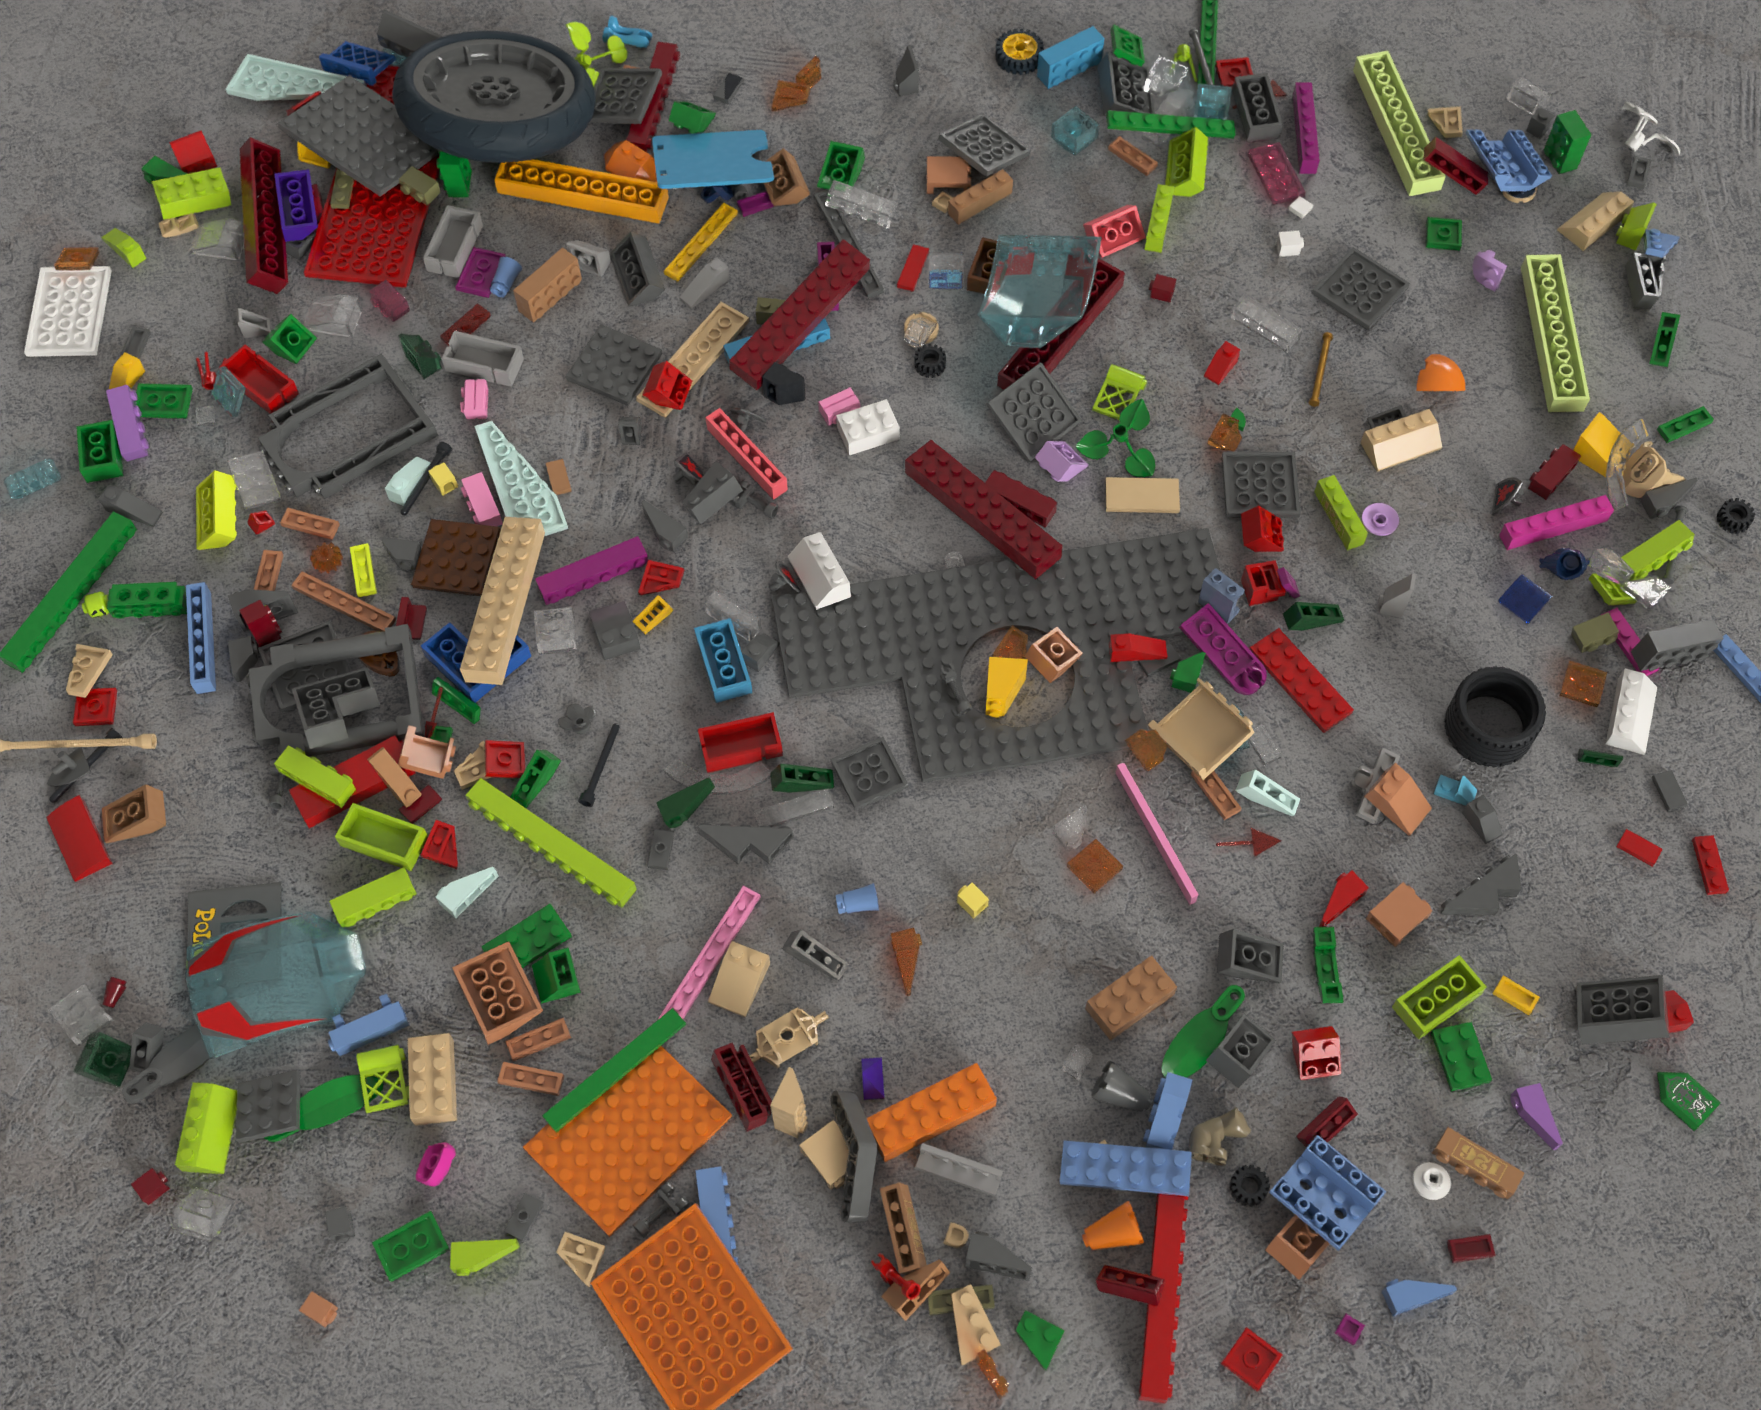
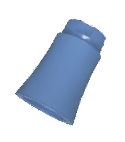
[490,257,522,297]
[836,883,879,914]

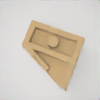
[557,1232,606,1287]

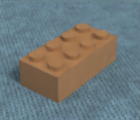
[513,247,582,323]
[1085,955,1177,1041]

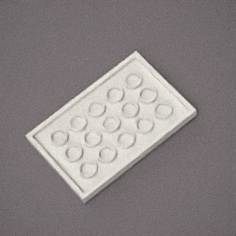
[24,266,112,357]

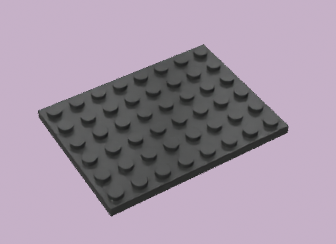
[278,75,439,196]

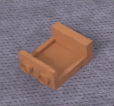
[927,156,971,194]
[398,726,456,779]
[1366,882,1433,947]

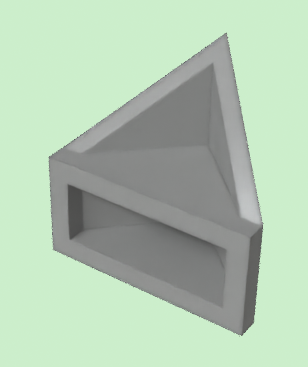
[236,308,271,338]

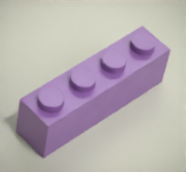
[106,385,149,461]

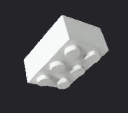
[836,399,900,455]

